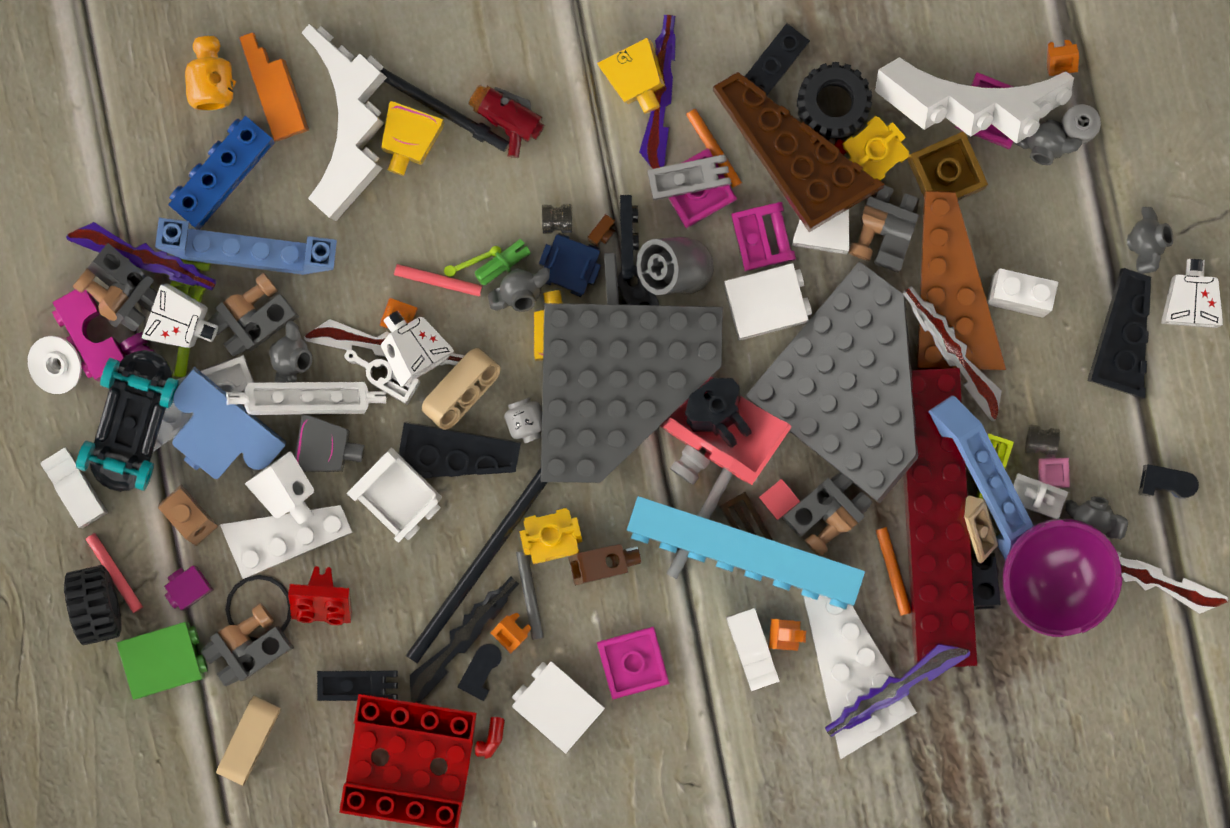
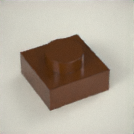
[588,214,616,247]

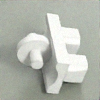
[1013,473,1068,519]

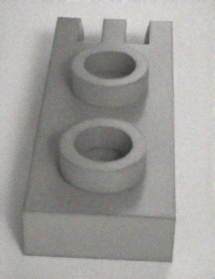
[647,155,732,200]

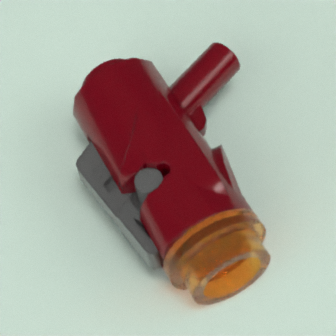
[468,85,545,158]

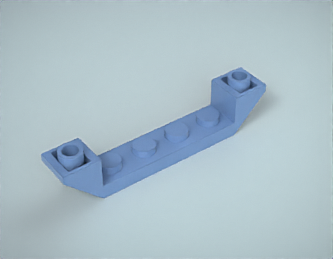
[155,218,337,275]
[929,396,1034,561]

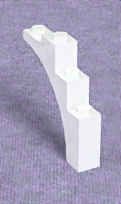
[302,24,387,221]
[875,57,1074,143]

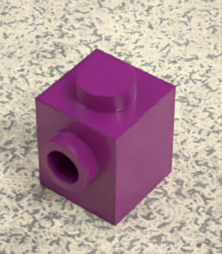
[164,565,214,611]

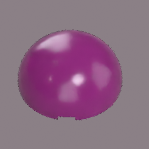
[1003,519,1122,637]

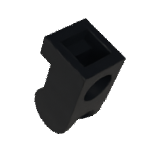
[1138,464,1199,499]
[971,553,1001,610]
[457,643,502,701]

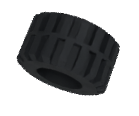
[797,62,872,140]
[64,565,122,645]

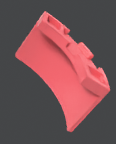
[660,376,792,485]

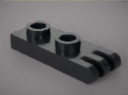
[744,23,810,96]
[620,195,639,280]
[317,670,398,701]

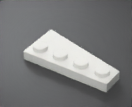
[153,355,254,451]
[220,505,353,579]

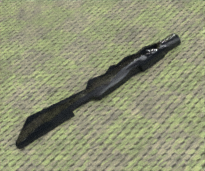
[410,576,519,704]

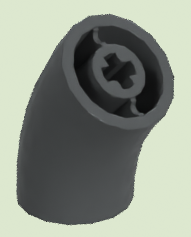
[636,237,714,295]

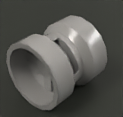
[670,445,711,485]

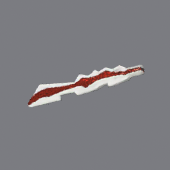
[304,319,465,366]
[1116,551,1228,614]

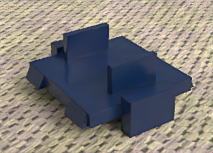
[539,233,601,297]

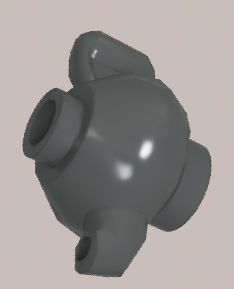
[1014,119,1082,165]
[1127,207,1173,274]
[488,268,550,312]
[269,320,312,383]
[1066,496,1128,540]

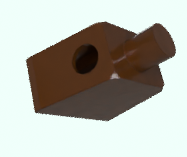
[568,544,641,586]

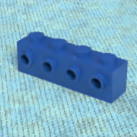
[168,115,275,230]

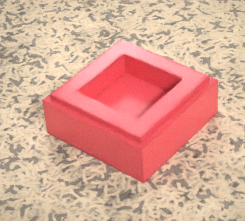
[758,479,800,520]

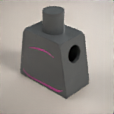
[295,414,365,472]

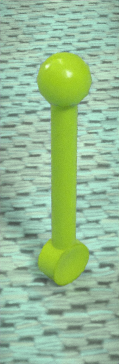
[444,246,502,277]

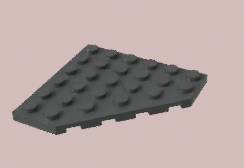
[745,261,918,503]
[541,303,723,483]

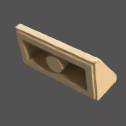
[964,496,998,563]

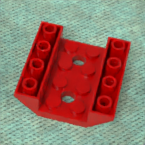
[339,694,477,828]

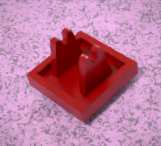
[288,566,352,625]

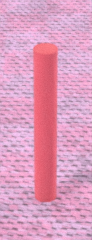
[394,264,483,297]
[85,533,143,614]

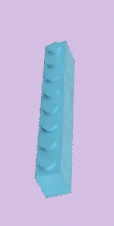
[627,496,865,610]

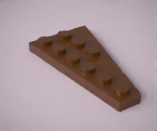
[713,72,885,232]

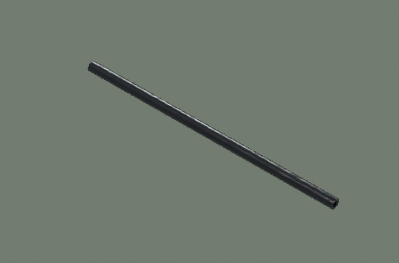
[406,468,548,664]

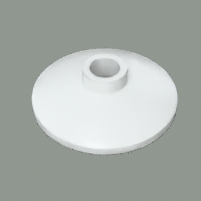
[28,336,82,394]

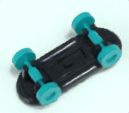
[76,350,179,492]

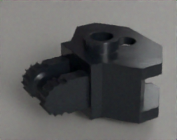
[685,378,752,448]

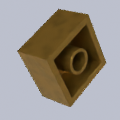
[907,131,988,201]

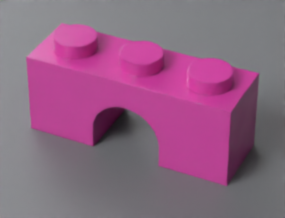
[52,289,125,382]

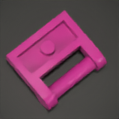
[731,202,796,272]

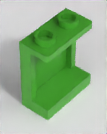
[116,622,208,700]

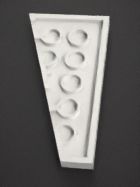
[803,595,917,759]

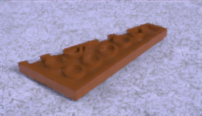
[917,190,1006,370]

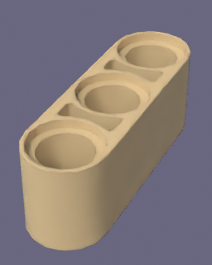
[422,348,501,430]
[216,695,281,786]

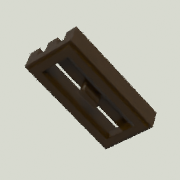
[719,492,773,541]

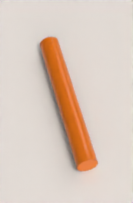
[686,108,742,189]
[876,527,912,616]

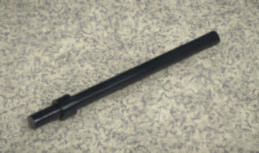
[356,54,509,152]

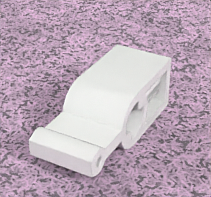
[344,350,421,405]
[40,447,108,529]
[726,608,779,691]

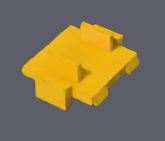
[843,116,909,181]
[519,508,583,564]

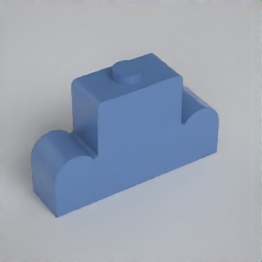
[172,366,286,479]

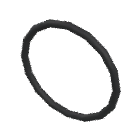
[225,575,291,641]

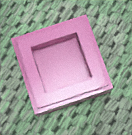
[1038,458,1070,488]

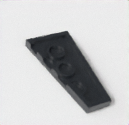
[1087,268,1151,399]
[399,422,521,479]

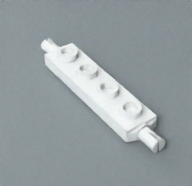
[226,382,386,415]

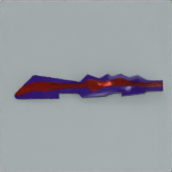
[639,15,676,169]
[66,222,216,291]

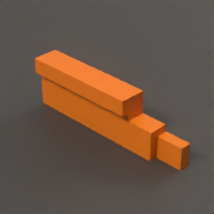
[239,32,309,142]

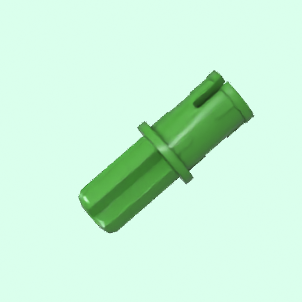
[475,239,531,285]

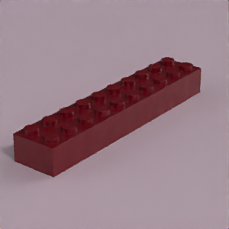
[903,368,977,669]

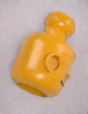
[185,36,236,110]

